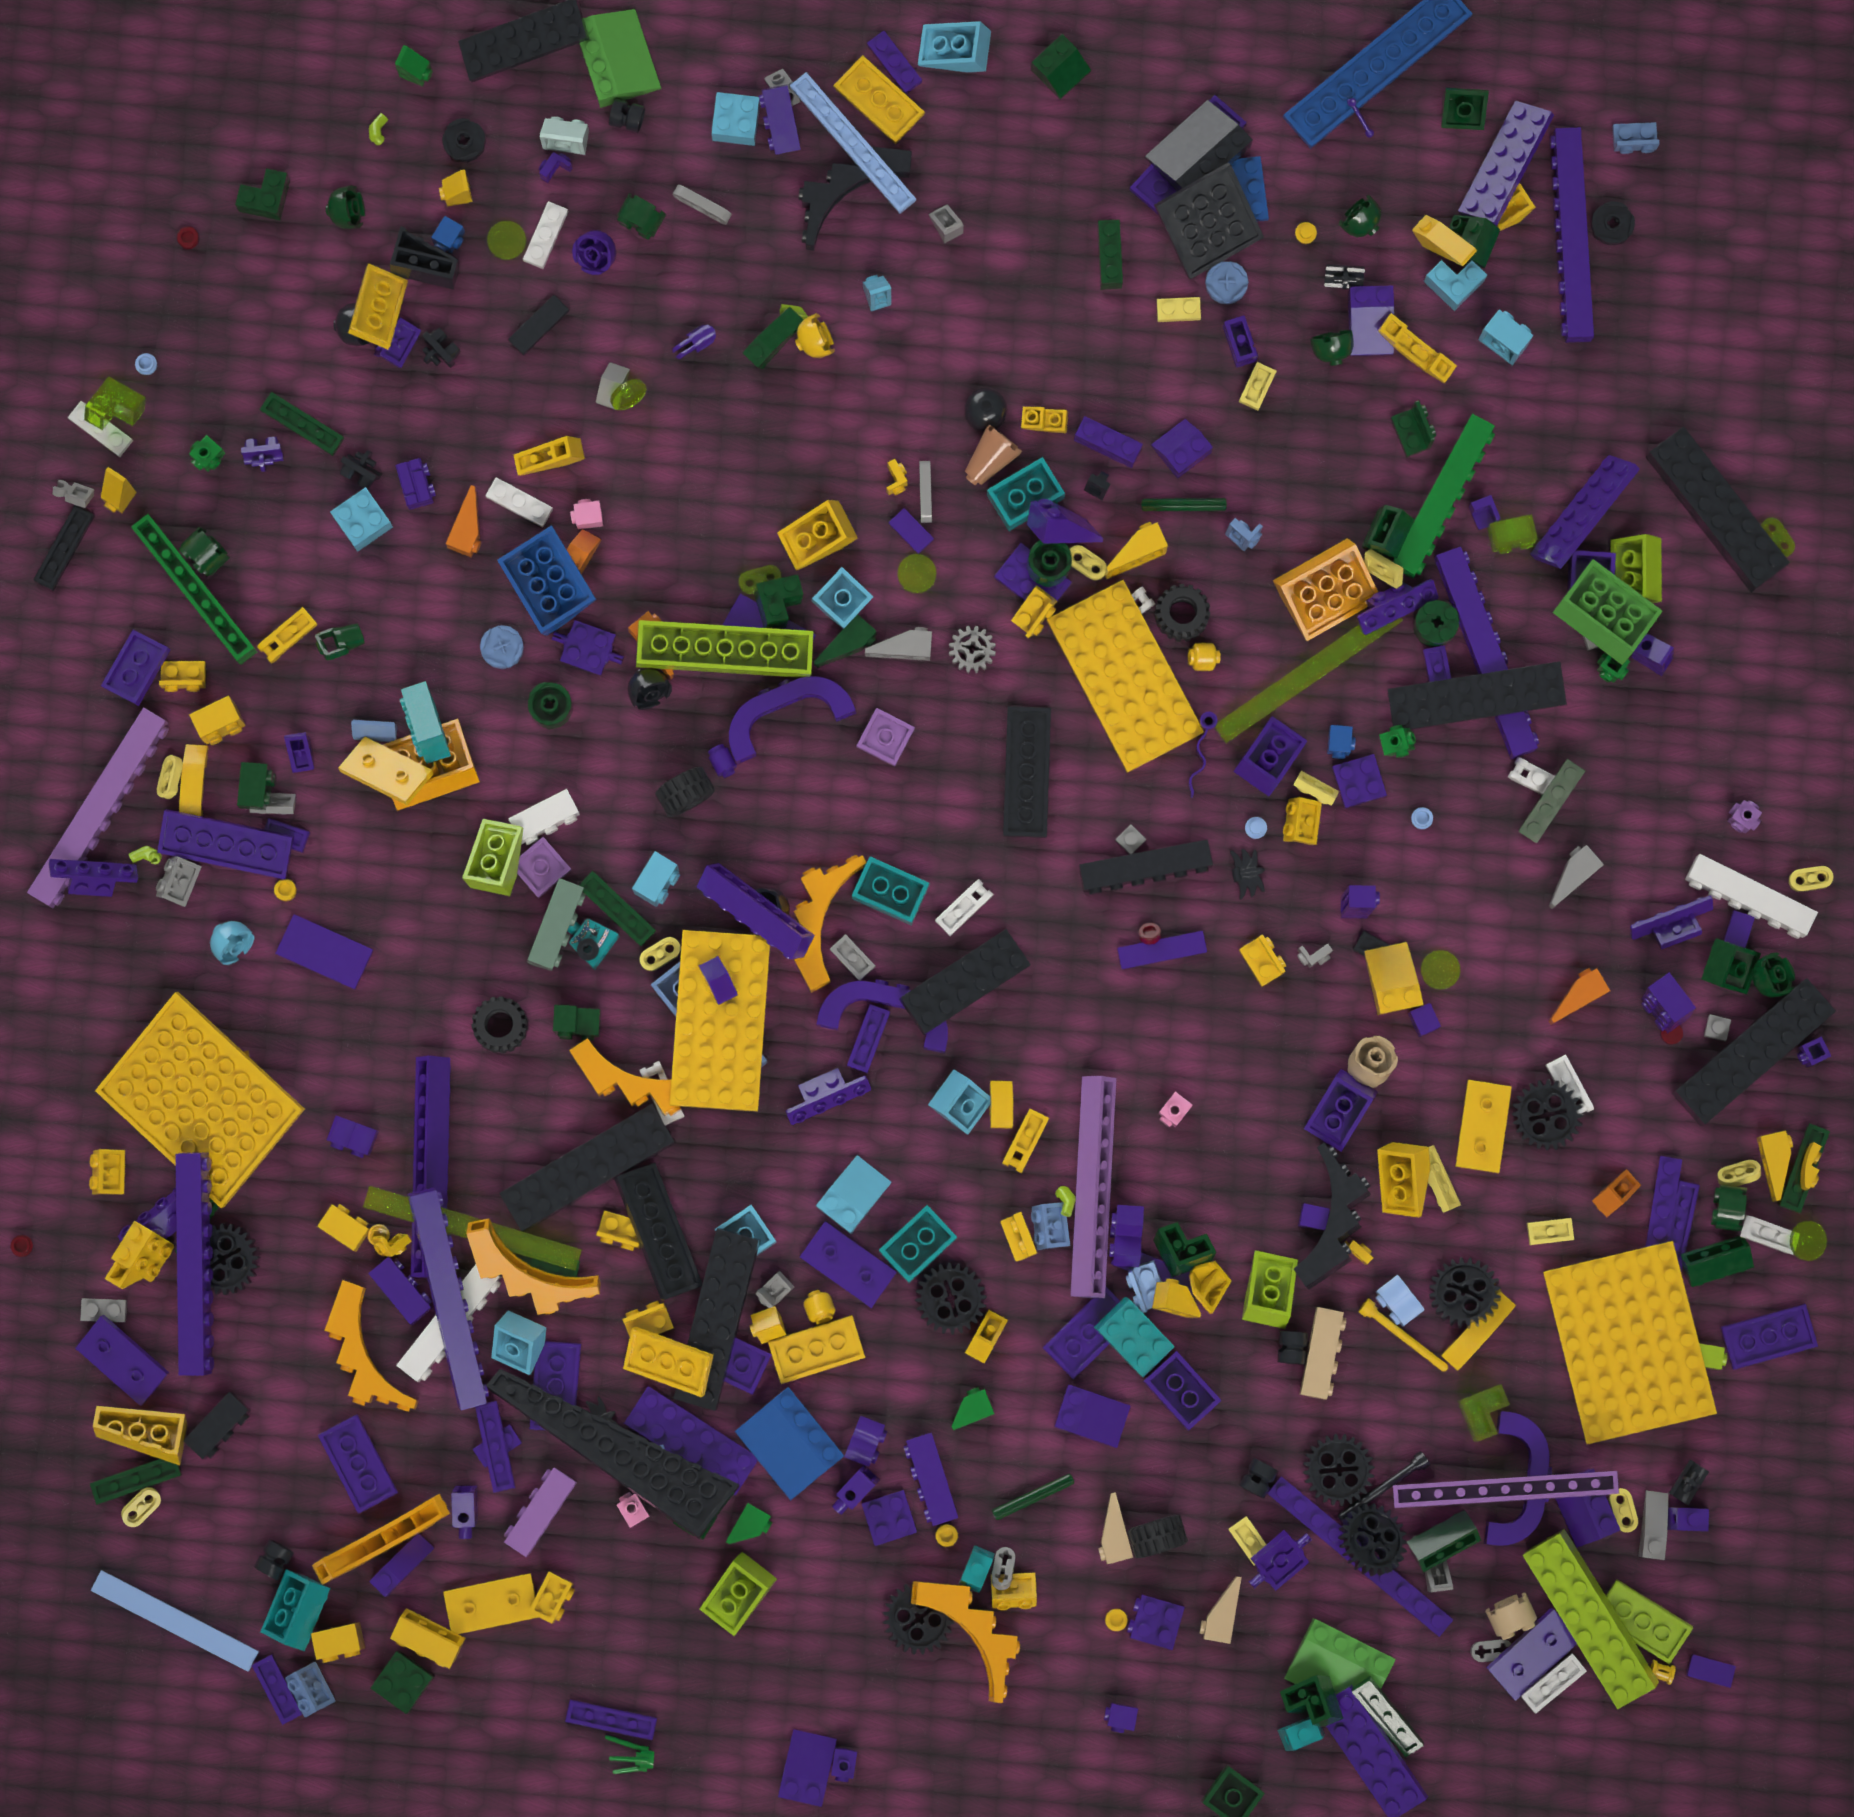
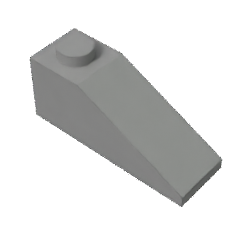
[865,627,932,661]
[1549,845,1604,909]
[1638,1490,1668,1560]

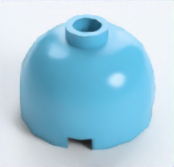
[210,921,254,965]

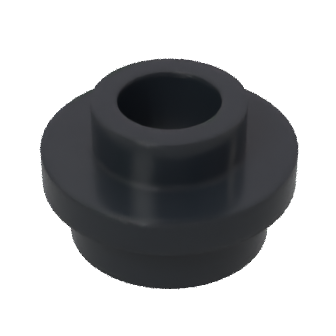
[577,939,599,961]

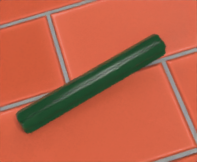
[1141,498,1227,511]
[992,1473,1074,1520]

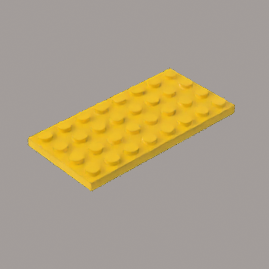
[1046,580,1204,773]
[670,930,770,1112]

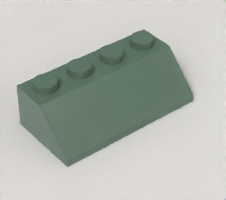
[527,878,586,971]

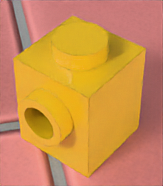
[750,1306,786,1344]

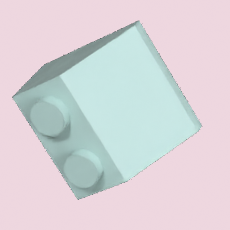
[540,117,589,155]

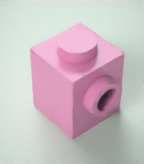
[570,499,603,530]
[1158,1092,1193,1127]
[617,1492,650,1528]

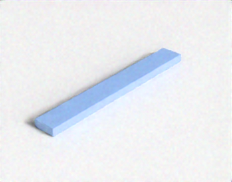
[790,72,916,214]
[91,1570,259,1672]

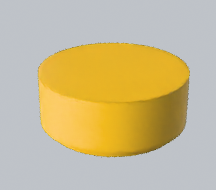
[274,879,297,901]
[936,1524,958,1547]
[1105,1609,1128,1631]

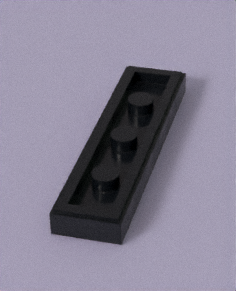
[33,505,95,591]

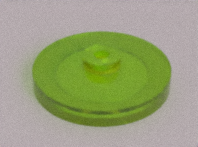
[487,221,526,260]
[610,379,647,410]
[898,554,936,593]
[1421,950,1460,990]
[1790,1221,1827,1261]

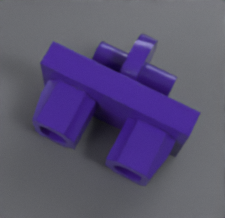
[241,437,284,472]

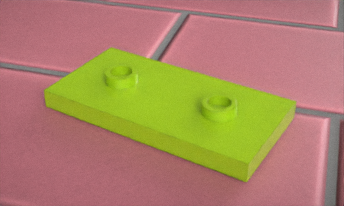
[1606,1579,1693,1665]

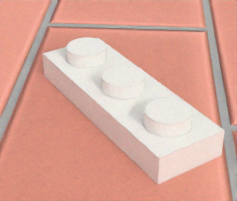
[523,201,568,269]
[68,401,133,457]
[486,477,553,528]
[1740,1215,1799,1255]
[1521,1653,1587,1714]

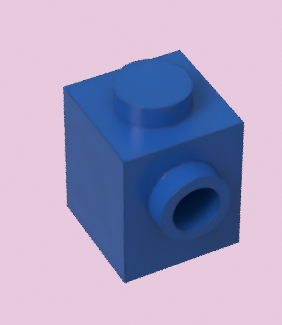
[431,216,465,253]
[1327,725,1356,759]

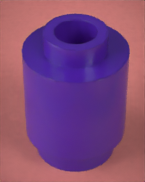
[708,744,737,778]

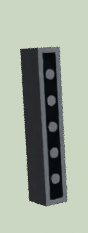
[1079,839,1213,895]

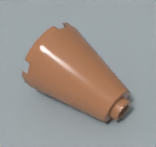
[965,424,1022,486]

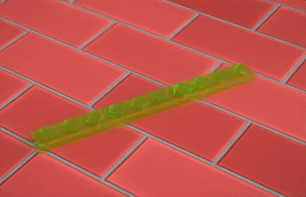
[1214,618,1403,744]
[363,1186,582,1271]

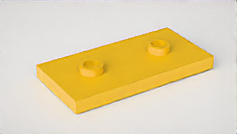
[833,55,925,144]
[348,264,408,350]
[338,737,433,806]
[1455,1080,1512,1173]
[768,1315,865,1384]
[623,1326,713,1397]
[443,1573,538,1634]

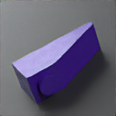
[369,1533,435,1597]

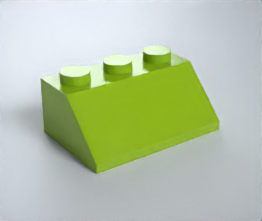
[1611,534,1662,603]

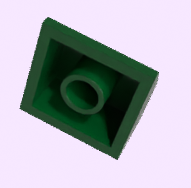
[1031,34,1091,100]
[1701,938,1761,994]

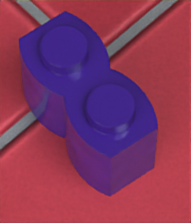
[327,1116,379,1158]
[844,1415,887,1467]

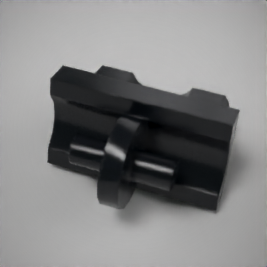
[1324,264,1365,290]
[422,328,461,368]
[340,450,382,489]
[1669,1459,1709,1505]

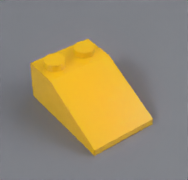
[777,500,858,570]
[1105,522,1168,580]
[1364,942,1423,1015]
[1377,1142,1430,1218]

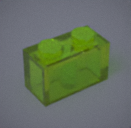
[1487,514,1538,554]

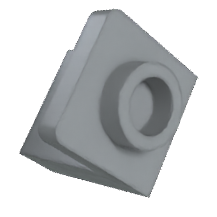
[1297,944,1333,968]
[756,1271,794,1308]

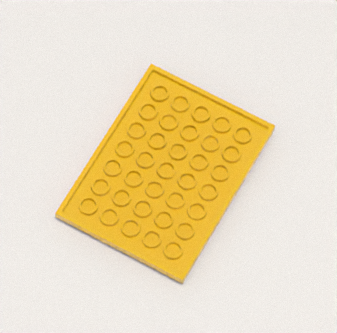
[95,992,305,1208]
[1543,1241,1717,1444]

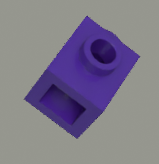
[1797,1036,1831,1068]
[1104,1703,1138,1733]
[831,1747,857,1782]

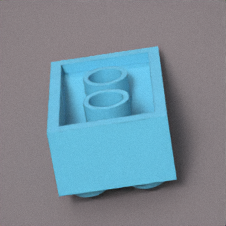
[918,21,991,72]
[816,1155,892,1234]

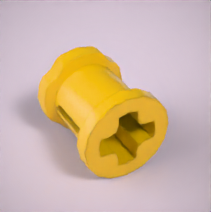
[1650,1660,1676,1685]

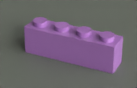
[504,1467,577,1557]

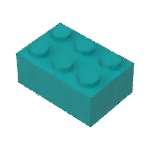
[987,457,1065,531]
[400,681,451,764]
[852,857,930,926]
[879,1205,957,1283]
[1094,1297,1175,1377]
[260,1569,330,1651]

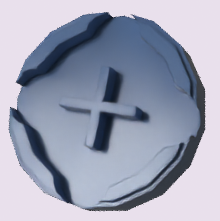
[1205,261,1248,304]
[480,625,524,669]

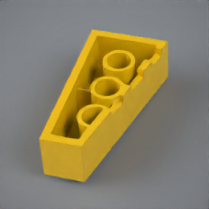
[93,1406,188,1465]

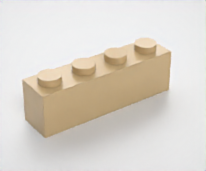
[1299,1307,1346,1400]

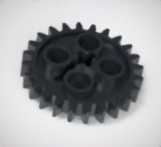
[1512,1079,1584,1151]
[210,1223,261,1295]
[1429,1257,1501,1329]
[915,1263,987,1335]
[1302,1434,1375,1506]
[1338,1504,1407,1576]
[882,1582,954,1655]

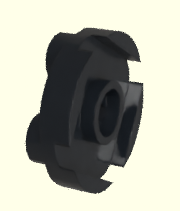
[442,118,486,162]
[1591,201,1635,245]

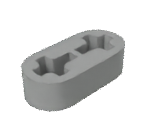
[992,1547,1015,1590]
[1470,1639,1511,1662]

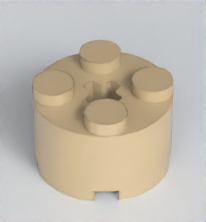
[1348,1036,1398,1088]
[1485,1593,1537,1640]

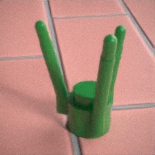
[605,1735,654,1774]

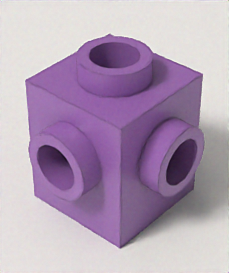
[1728,800,1762,833]

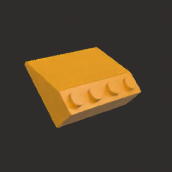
[1273,538,1378,641]
[383,719,480,811]

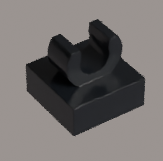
[1084,471,1111,501]

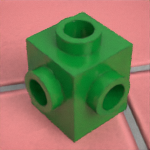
[189,435,225,472]
[1597,652,1630,683]
[1379,725,1416,758]

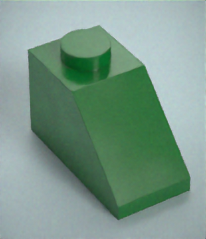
[395,45,433,87]
[951,1387,994,1430]
[726,1503,773,1544]

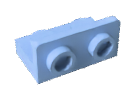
[1126,1260,1162,1313]

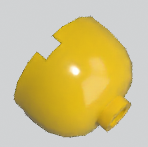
[795,313,835,358]

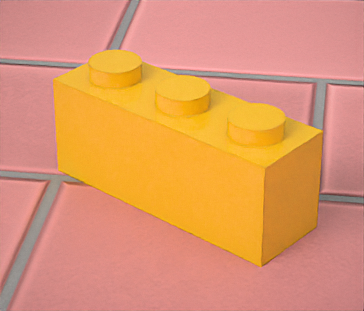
[390,1608,466,1669]

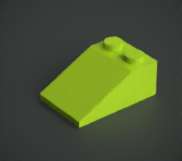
[462,819,524,896]
[1242,1250,1298,1329]
[699,1552,777,1636]

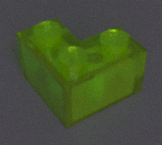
[84,376,146,430]
[1457,1384,1510,1442]

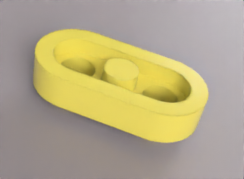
[1070,545,1107,580]
[157,755,183,799]
[1789,866,1833,892]
[640,937,681,971]
[1718,1160,1761,1187]
[121,1487,161,1527]
[1609,1488,1638,1532]

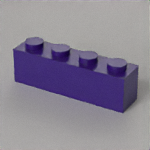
[1341,885,1380,919]
[903,1433,958,1526]

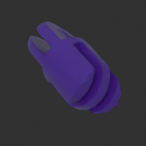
[672,325,716,359]

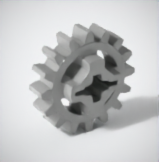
[949,626,996,673]

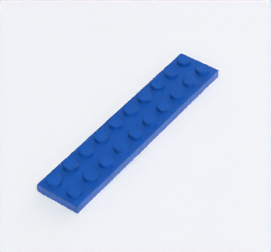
[1283,0,1472,149]

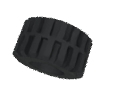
[1155,584,1210,642]
[655,767,715,817]
[472,996,529,1053]
[1127,1514,1188,1558]

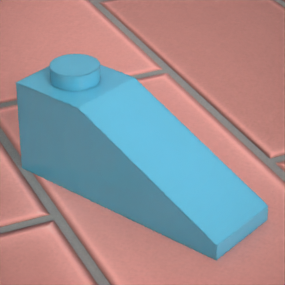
[863,275,891,311]

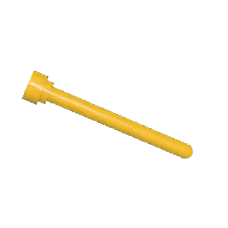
[1358,1298,1448,1372]

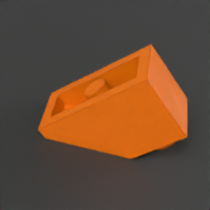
[567,529,601,574]
[1592,1169,1641,1217]

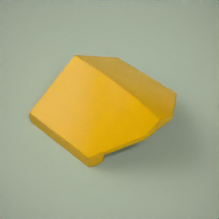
[1497,183,1536,231]
[1189,1261,1231,1314]

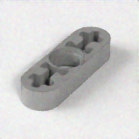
[672,185,732,225]
[919,461,932,523]

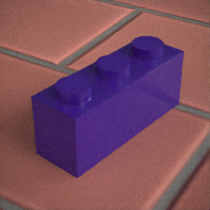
[758,84,801,155]
[1074,416,1143,468]
[368,1257,433,1325]

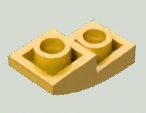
[1021,407,1068,433]
[989,1081,1013,1128]
[1800,1142,1822,1190]

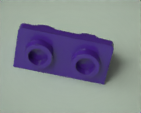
[374,317,422,368]

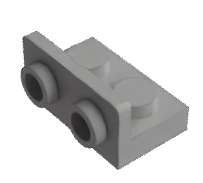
[156,856,202,907]

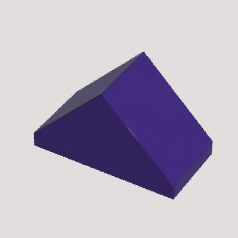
[284,732,314,773]
[699,956,738,1005]

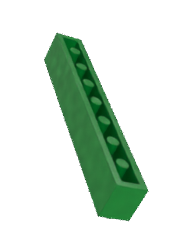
[1393,414,1496,579]
[131,514,257,665]

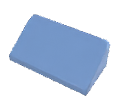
[351,720,397,742]

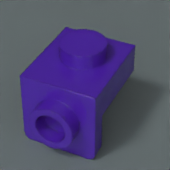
[539,152,573,183]

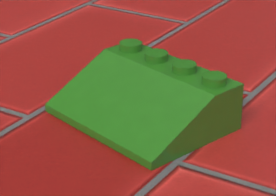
[579,9,661,108]
[1552,559,1662,665]
[1284,1618,1396,1694]

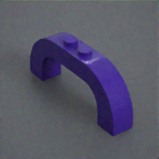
[729,676,856,765]
[816,980,948,1053]
[1484,1411,1552,1546]

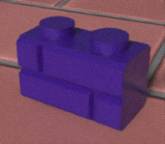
[1223,316,1258,367]
[395,458,436,510]

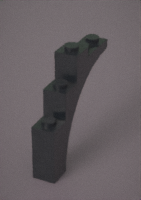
[799,146,912,251]
[1294,1143,1371,1290]

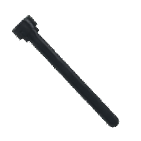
[1338,1451,1431,1521]

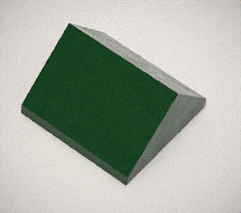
[1441,88,1489,130]

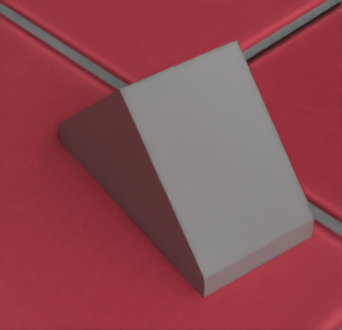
[929,205,964,243]
[596,363,630,410]
[1425,1560,1453,1592]

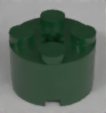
[616,193,666,240]
[179,526,230,577]
[1026,540,1072,588]
[1413,600,1459,648]
[528,682,573,729]
[1711,1185,1747,1231]

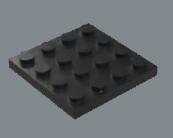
[1154,163,1264,279]

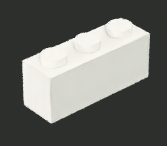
[508,789,580,845]

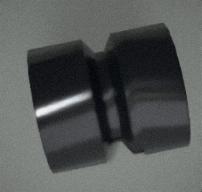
[609,98,645,133]
[1277,1331,1308,1365]
[1239,1458,1279,1499]
[254,1539,294,1580]

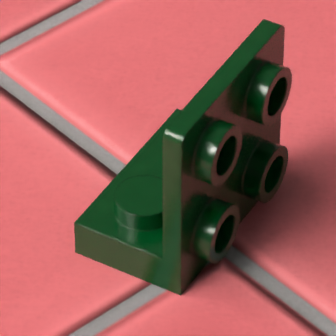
[1390,400,1436,458]

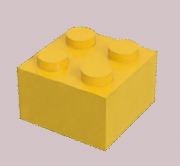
[189,695,246,745]
[311,1622,365,1663]

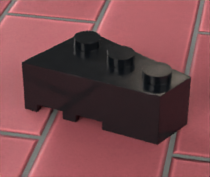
[390,226,459,290]

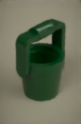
[315,623,365,661]

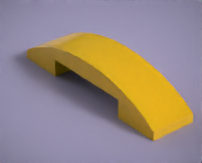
[1378,313,1457,383]
[179,744,208,817]
[1441,1292,1516,1371]

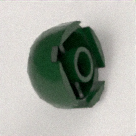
[326,185,365,229]
[1339,195,1381,238]
[1310,330,1354,366]
[1752,952,1795,997]

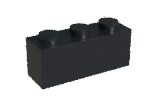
[183,1392,251,1459]

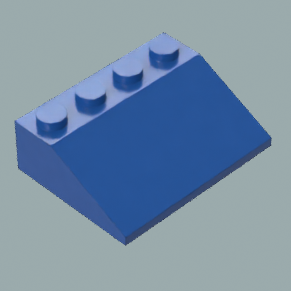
[497,526,597,636]
[735,1387,844,1501]

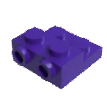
[1127,1594,1185,1650]

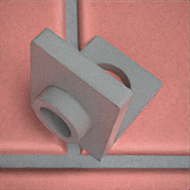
[764,69,800,106]

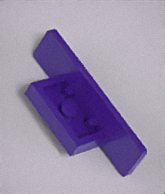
[1357,579,1439,635]
[49,859,138,897]
[1630,895,1713,950]
[786,1068,871,1125]
[118,1187,177,1242]

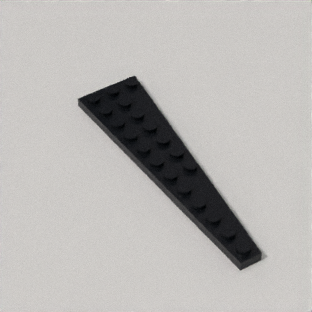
[486,1369,739,1539]

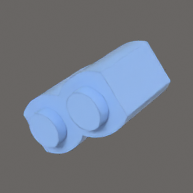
[1375,1275,1425,1327]

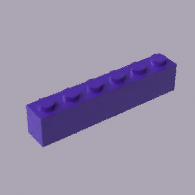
[697,863,815,960]

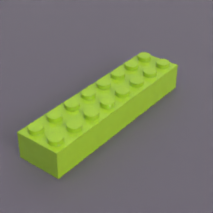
[636,620,813,678]
[1523,1529,1659,1709]

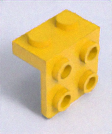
[111,1221,174,1282]

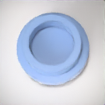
[135,353,157,375]
[1411,807,1433,829]
[1245,817,1267,839]

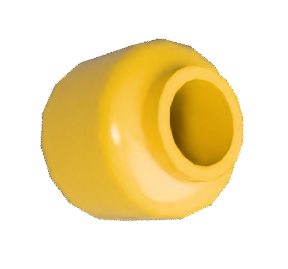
[1188,643,1220,671]
[803,1290,835,1325]

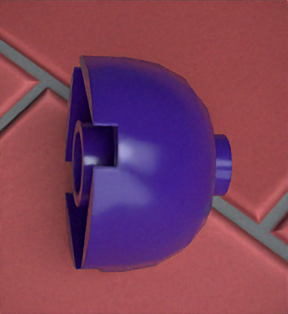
[572,230,617,275]

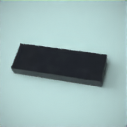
[508,295,569,356]

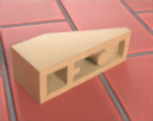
[1098,1492,1133,1564]
[1200,1576,1242,1644]

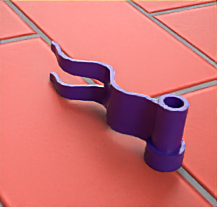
[1189,711,1218,798]

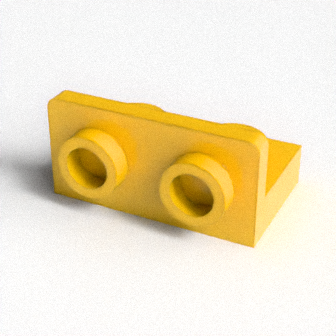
[1011,586,1057,638]
[159,661,206,692]
[1283,797,1322,845]
[1239,934,1286,987]
[89,1149,125,1195]
[596,1210,640,1251]
[1001,1212,1037,1262]
[622,1301,674,1337]
[528,1571,575,1624]
[991,1573,1037,1610]

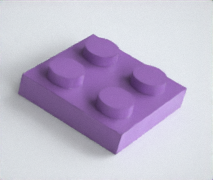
[856,708,915,767]
[517,837,572,898]

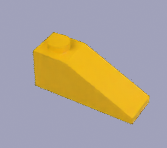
[1412,215,1477,266]
[514,436,585,476]
[101,467,137,513]
[1756,1131,1793,1202]

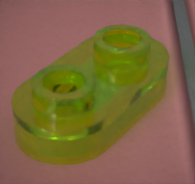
[1761,518,1795,558]
[739,565,781,594]

